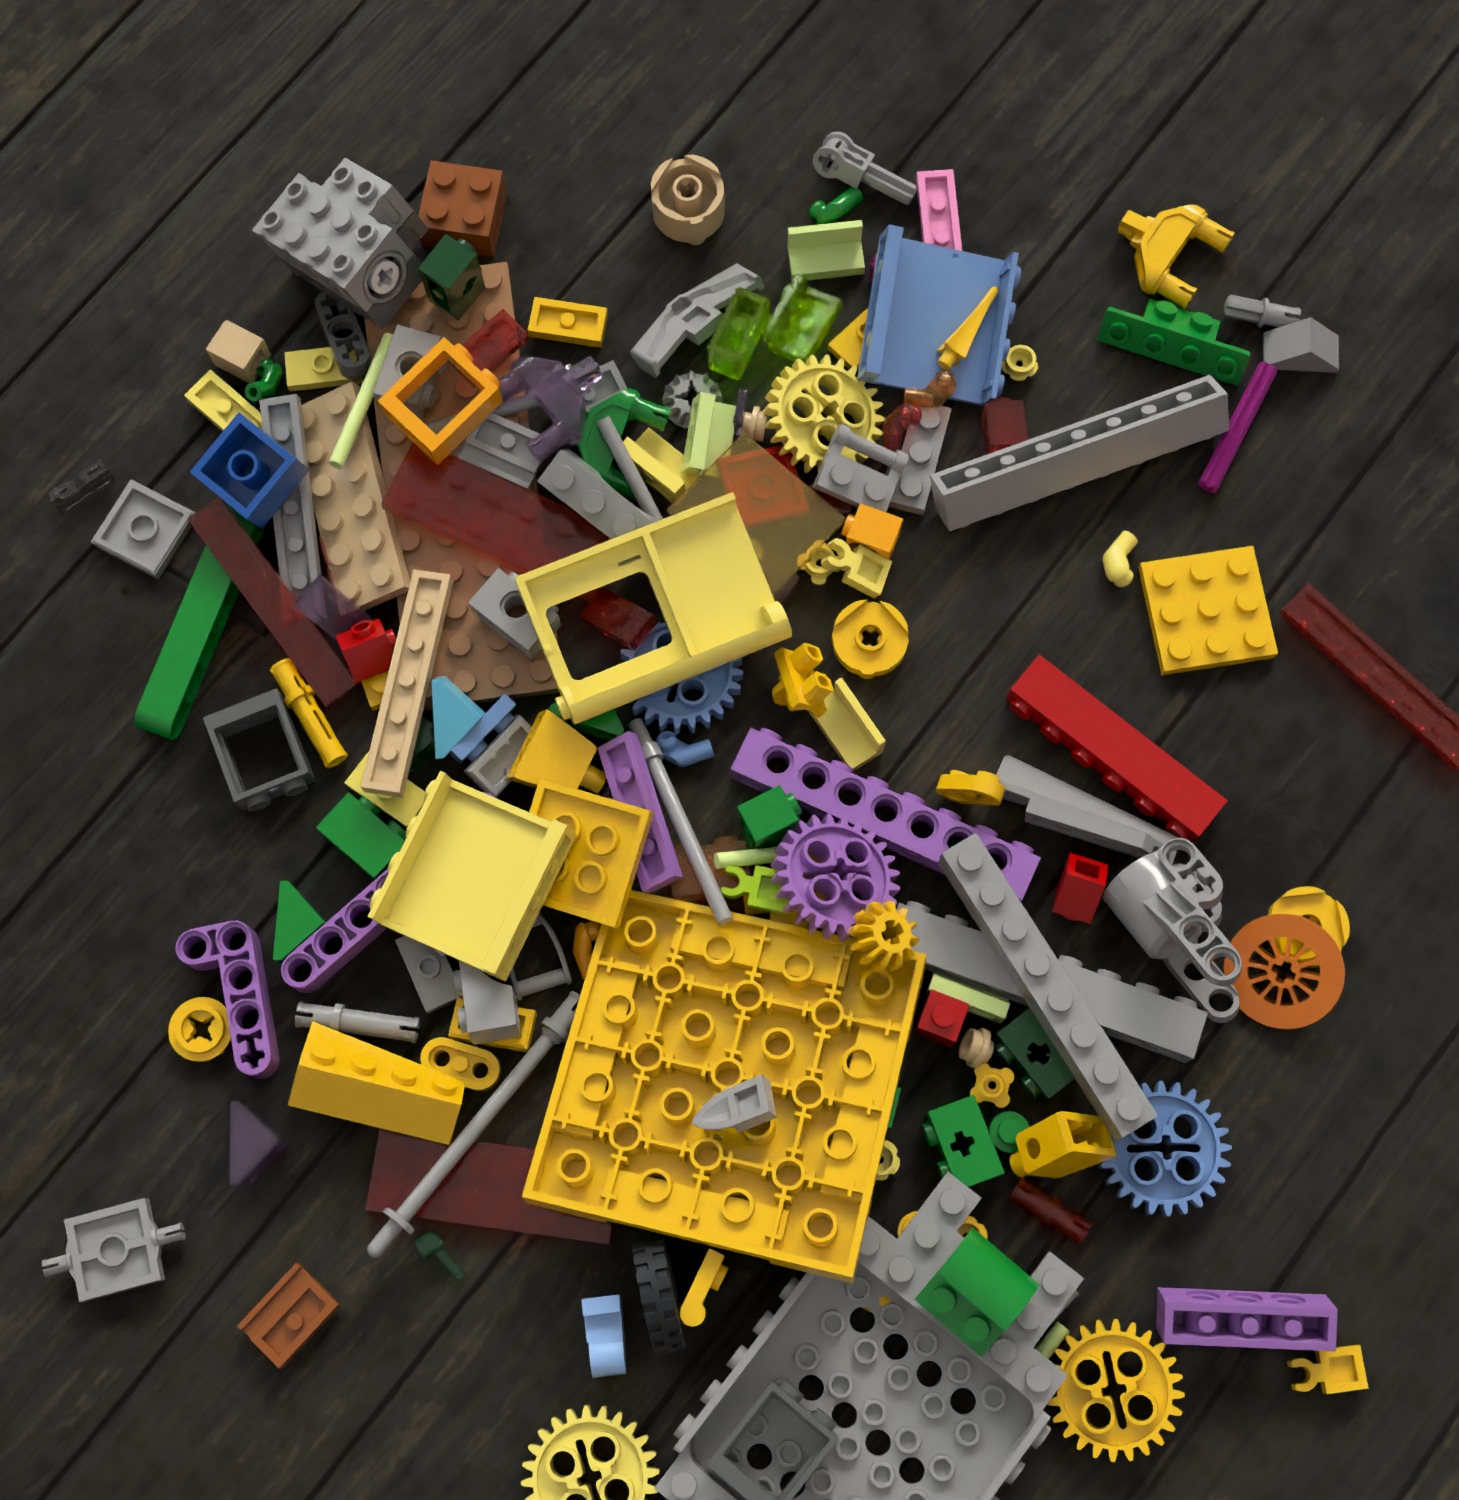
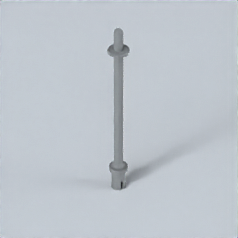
[367,991,580,1258]

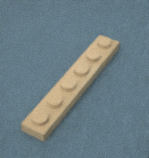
[361,569,454,798]

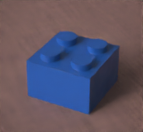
[190,412,310,529]

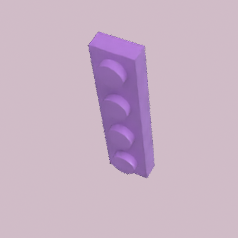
[597,731,683,893]

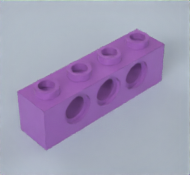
[1156,1287,1338,1351]

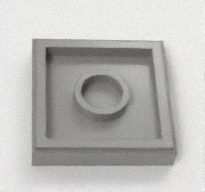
[91,479,198,580]

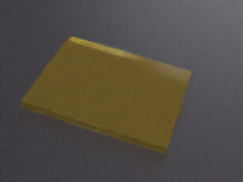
[667,433,846,596]

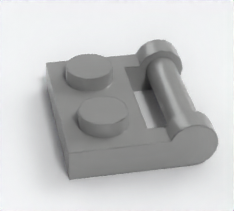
[813,423,909,512]

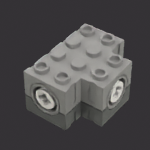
[252,158,429,330]

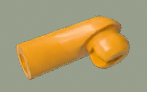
[573,920,600,980]

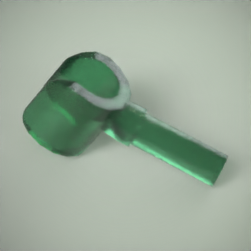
[415,1232,466,1281]

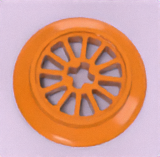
[1224,914,1345,1029]

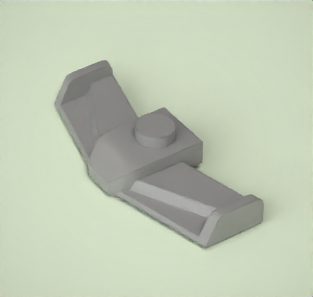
[630,263,764,378]

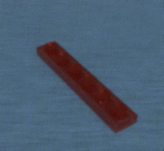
[188,496,359,707]
[1279,583,1459,771]

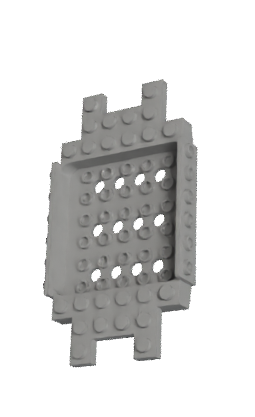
[655,1172,1084,1500]

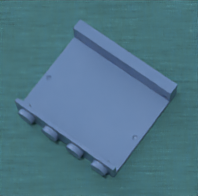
[857,224,1021,407]

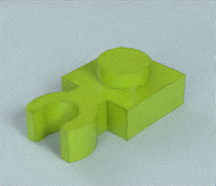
[721,865,789,915]

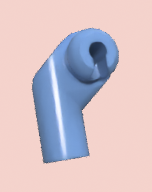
[656,731,715,767]

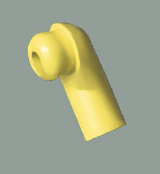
[1102,531,1138,587]

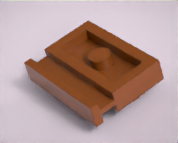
[237,1263,341,1369]

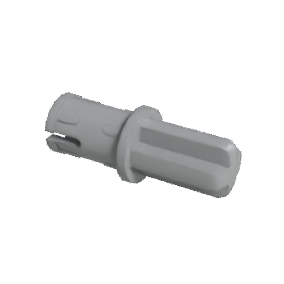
[1223,295,1301,328]

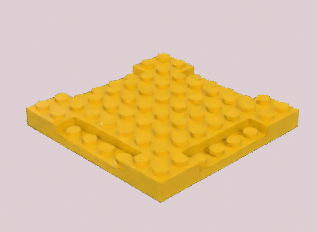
[522,890,926,1284]

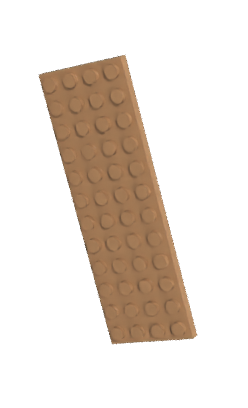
[364,262,559,711]

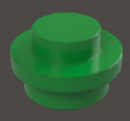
[989,1111,1030,1153]

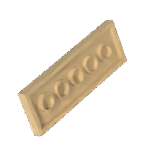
[301,381,410,618]

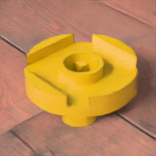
[831,600,909,679]
[1268,886,1350,968]

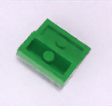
[914,1228,1040,1357]

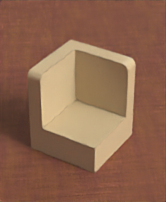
[206,320,271,383]

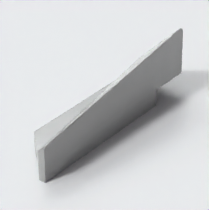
[996,755,1178,865]

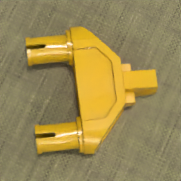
[1118,205,1235,310]

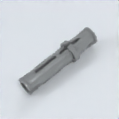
[295,1001,420,1043]

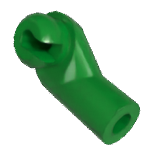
[809,186,863,225]
[245,358,283,401]

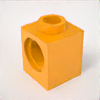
[841,503,903,560]

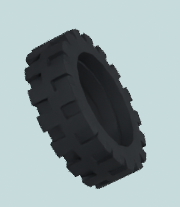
[632,1236,687,1356]

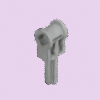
[813,132,917,205]

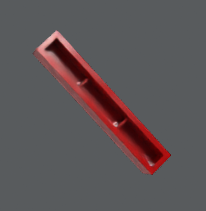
[1006,655,1228,843]

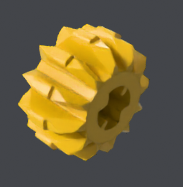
[847,901,921,972]

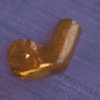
[904,370,956,408]

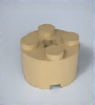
[651,155,725,245]

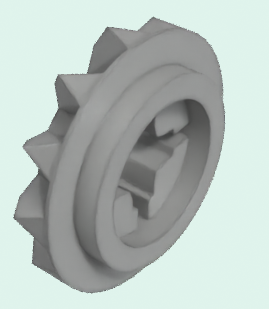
[662,370,722,429]

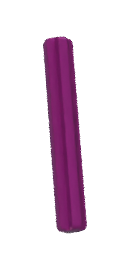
[1198,362,1277,493]

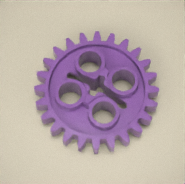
[771,813,900,942]

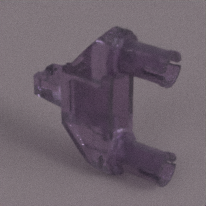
[496,356,602,463]

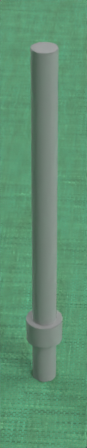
[628,718,733,926]

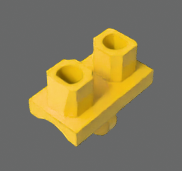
[772,643,834,718]

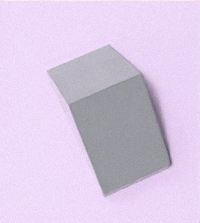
[1262,317,1339,373]

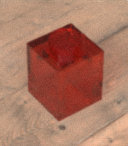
[981,397,1028,455]

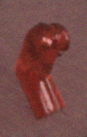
[882,403,922,452]

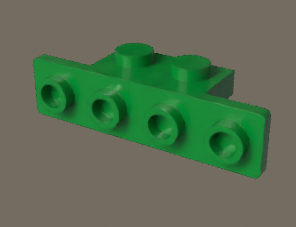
[1097,299,1250,385]

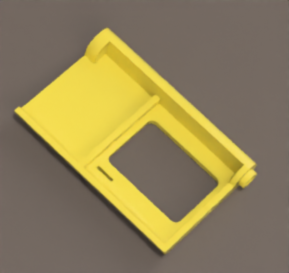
[514,492,792,725]

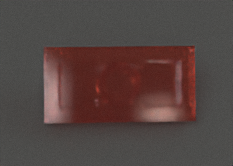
[448,309,530,388]
[579,587,659,651]

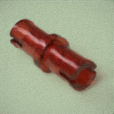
[1008,1177,1093,1245]

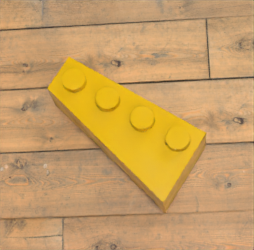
[288,1021,466,1145]

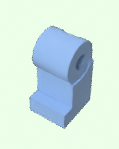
[581,1294,627,1378]

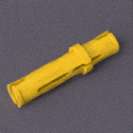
[270,658,348,768]

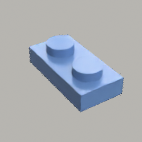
[449,694,516,764]

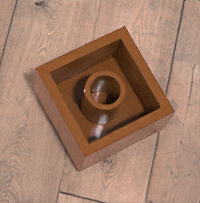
[418,160,507,258]

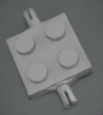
[42,1198,186,1302]

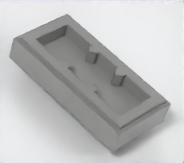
[464,715,531,797]
[395,936,463,1014]

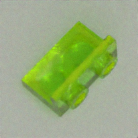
[762,274,843,364]

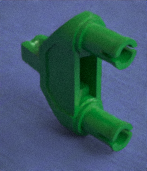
[554,388,672,501]

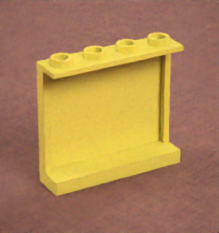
[367,771,576,982]

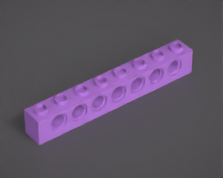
[731,728,1041,901]

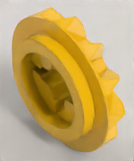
[168,997,231,1061]

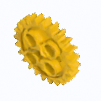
[1047,1319,1185,1462]

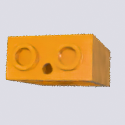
[377,337,503,465]

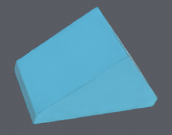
[431,676,485,759]

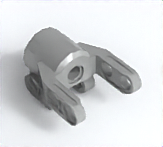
[1103,838,1242,1023]

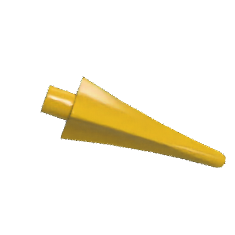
[937,286,998,371]

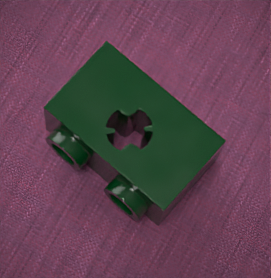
[418,234,485,321]
[993,1008,1075,1103]

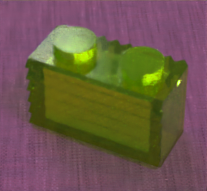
[707,287,770,380]

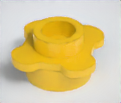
[970,1063,1015,1108]

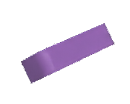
[176,920,279,1079]

